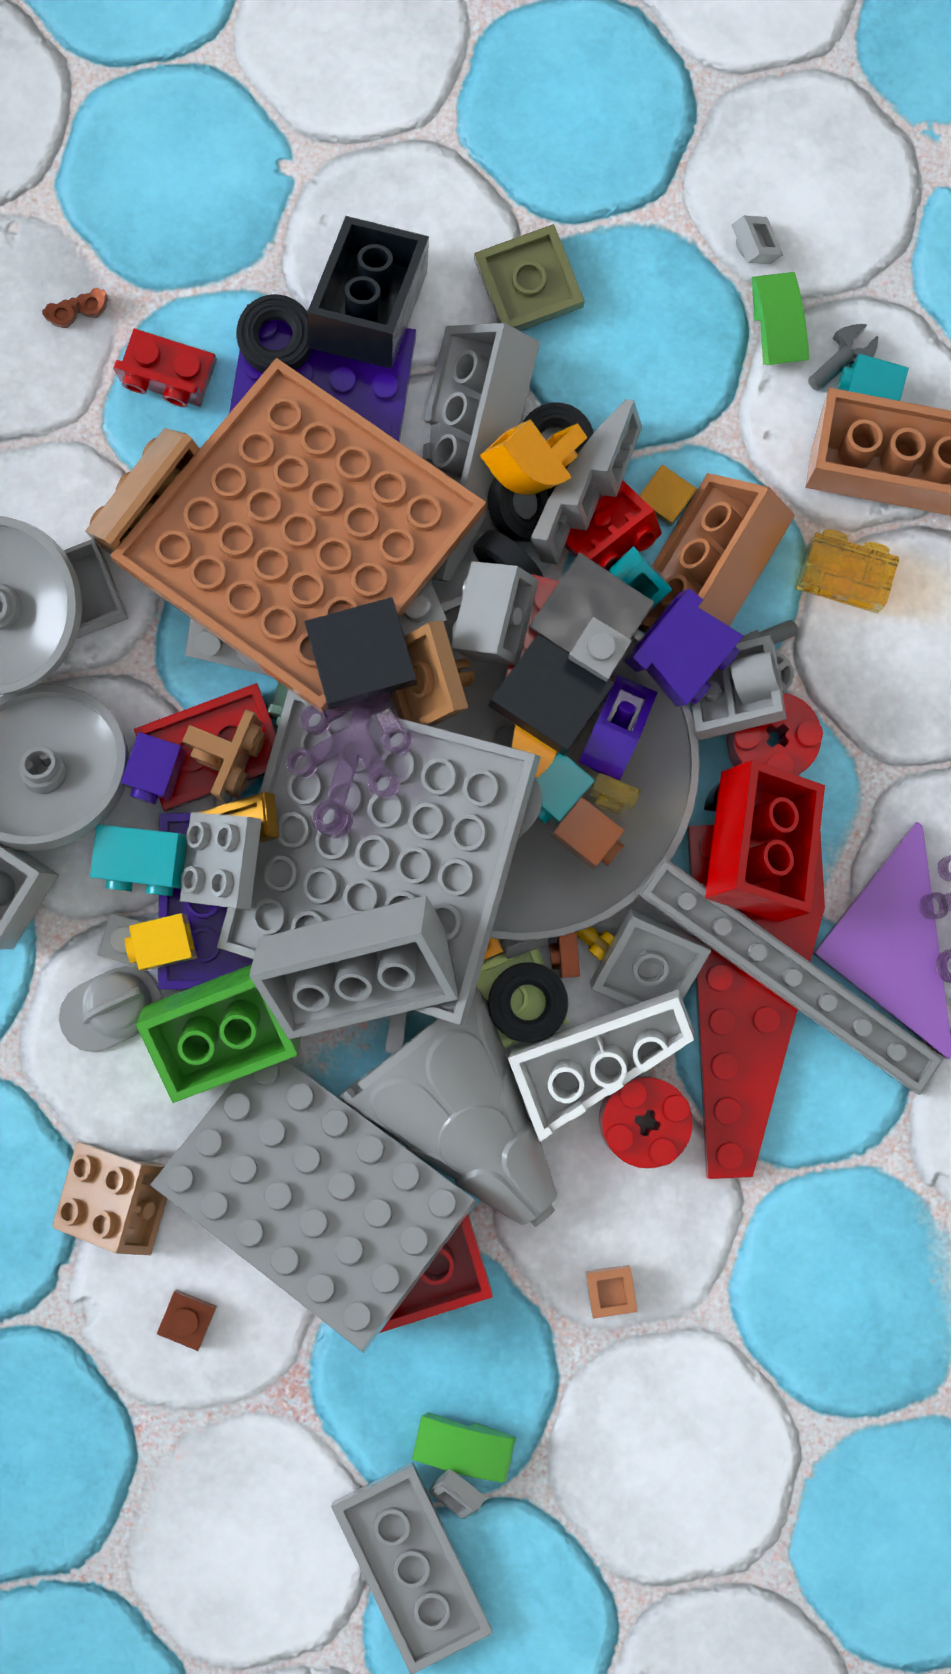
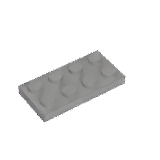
[331,1462,493,1674]

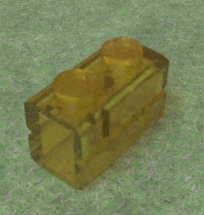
[795,529,899,614]

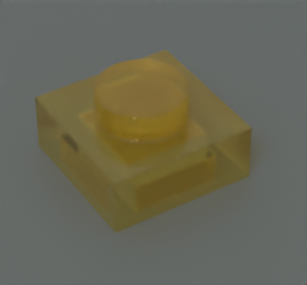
[589,773,641,814]

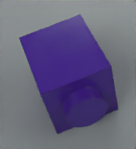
[121,732,187,805]

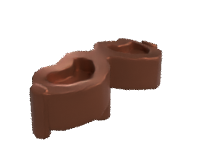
[42,288,108,328]

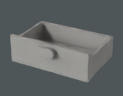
[63,538,129,639]

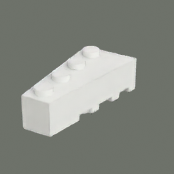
[508,989,694,1142]

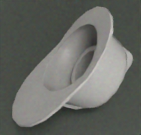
[59,966,162,1052]

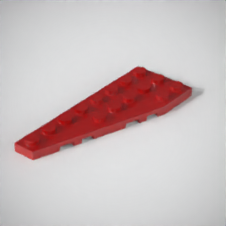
[687,825,825,1179]

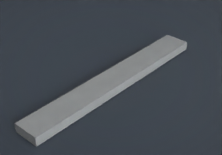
[635,857,944,1095]

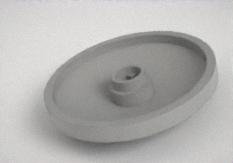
[0,516,82,695]
[0,684,129,851]

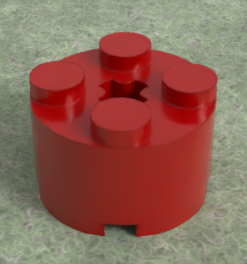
[727,692,823,776]
[599,1076,693,1169]

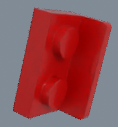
[113,328,217,407]
[564,481,662,571]

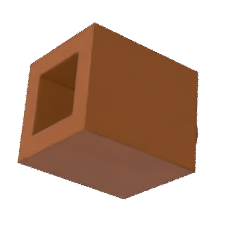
[551,797,625,870]

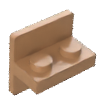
[182,709,266,804]

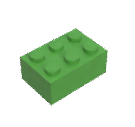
[136,964,301,1103]

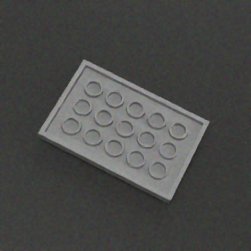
[150,1060,476,1353]

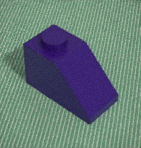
[578,674,658,781]

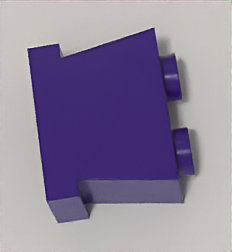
[623,588,744,707]

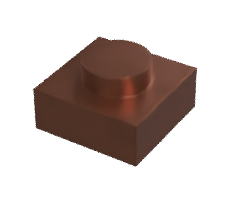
[549,932,580,978]
[157,1289,217,1351]

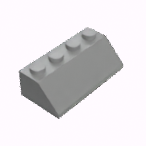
[249,895,458,1040]

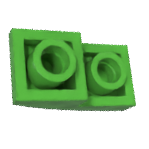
[751,272,809,365]
[412,1412,516,1483]

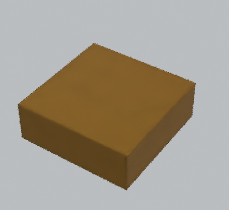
[639,464,697,526]

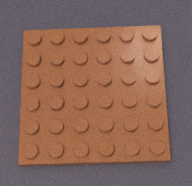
[110,358,487,714]

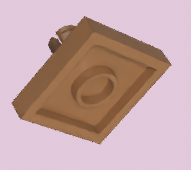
[392,620,475,727]

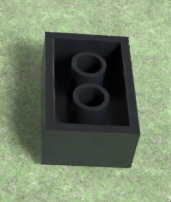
[307,216,429,369]

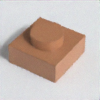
[585,1265,638,1319]

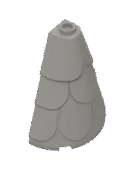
[339,986,557,1227]

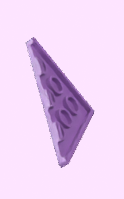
[813,822,951,1059]

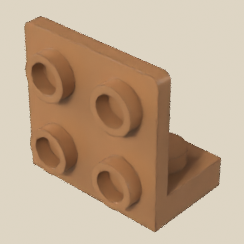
[53,1142,167,1255]

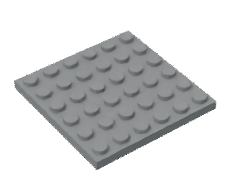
[217,689,541,1025]

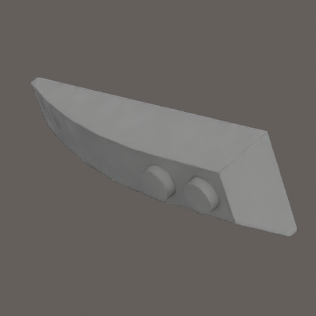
[423,323,540,582]

